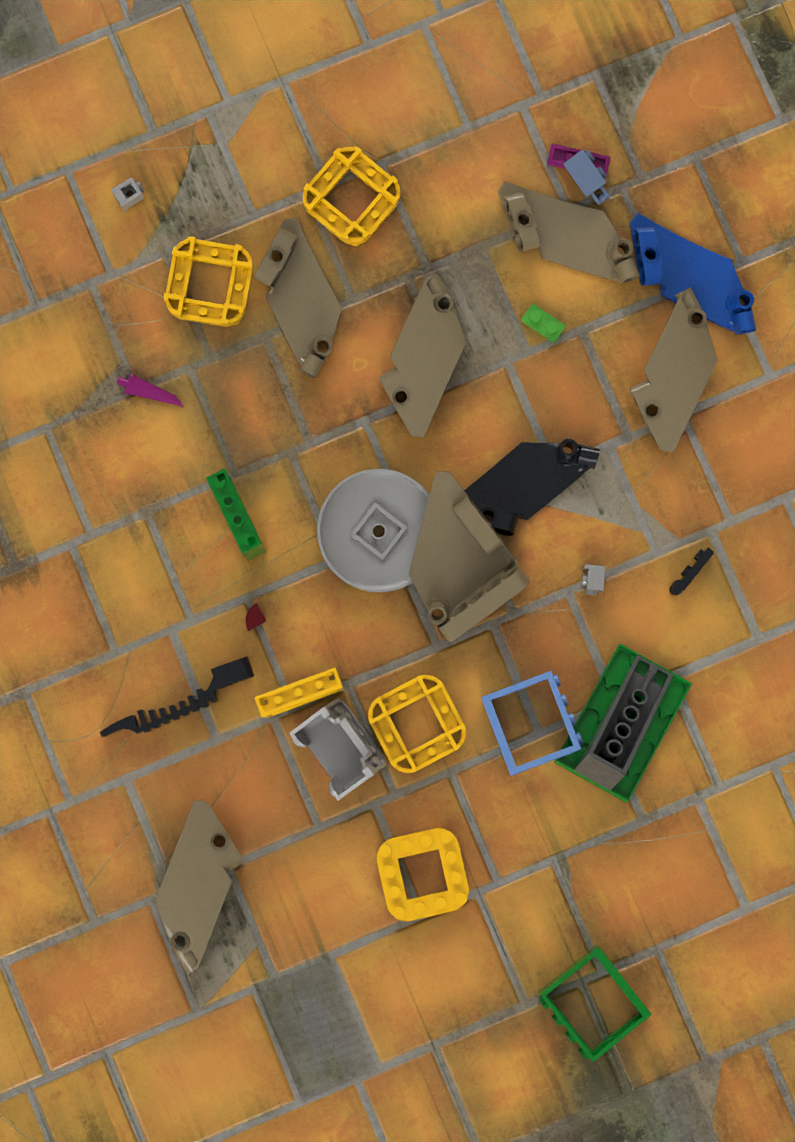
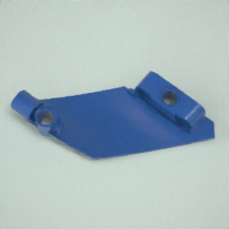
[630,213,756,335]

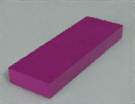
[547,144,611,175]

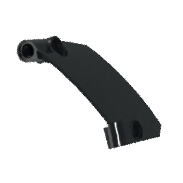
[464,439,600,536]

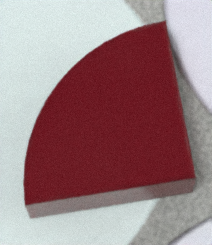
[246,603,266,631]

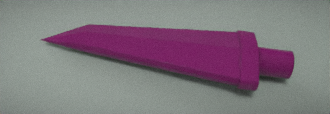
[117,374,184,407]

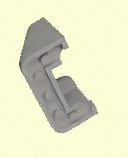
[289,698,386,801]

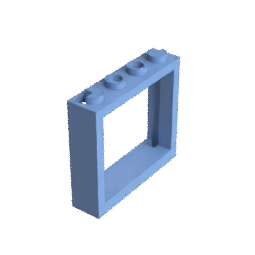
[481,671,584,776]

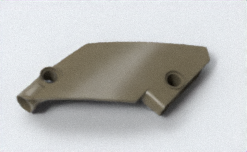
[498,181,640,284]
[253,218,342,379]
[379,273,467,438]
[629,287,717,453]
[155,800,244,975]

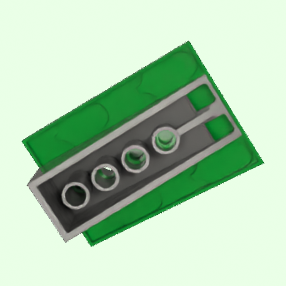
[554,643,692,803]

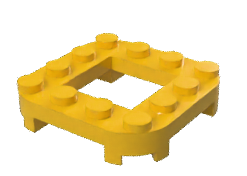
[303,146,400,246]
[164,237,253,327]
[368,675,466,773]
[377,827,469,921]

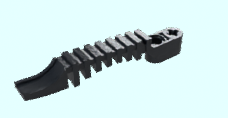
[100,657,255,737]

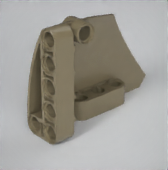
[409,471,530,642]

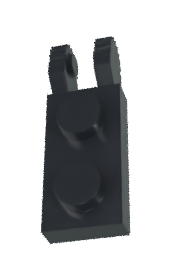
[669,547,714,596]

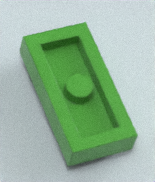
[521,303,566,344]

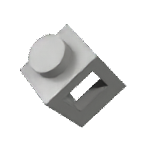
[111,177,145,212]
[582,564,605,595]

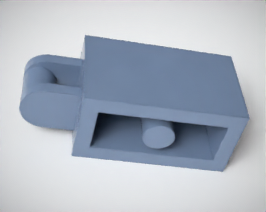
[563,149,610,205]

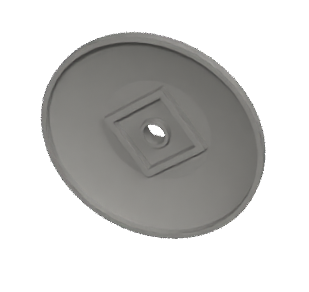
[317,469,429,593]

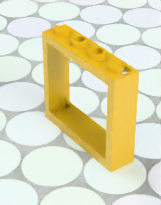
[254,668,344,718]

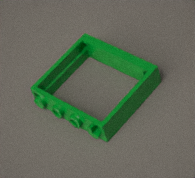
[206,468,266,561]
[538,945,652,1062]

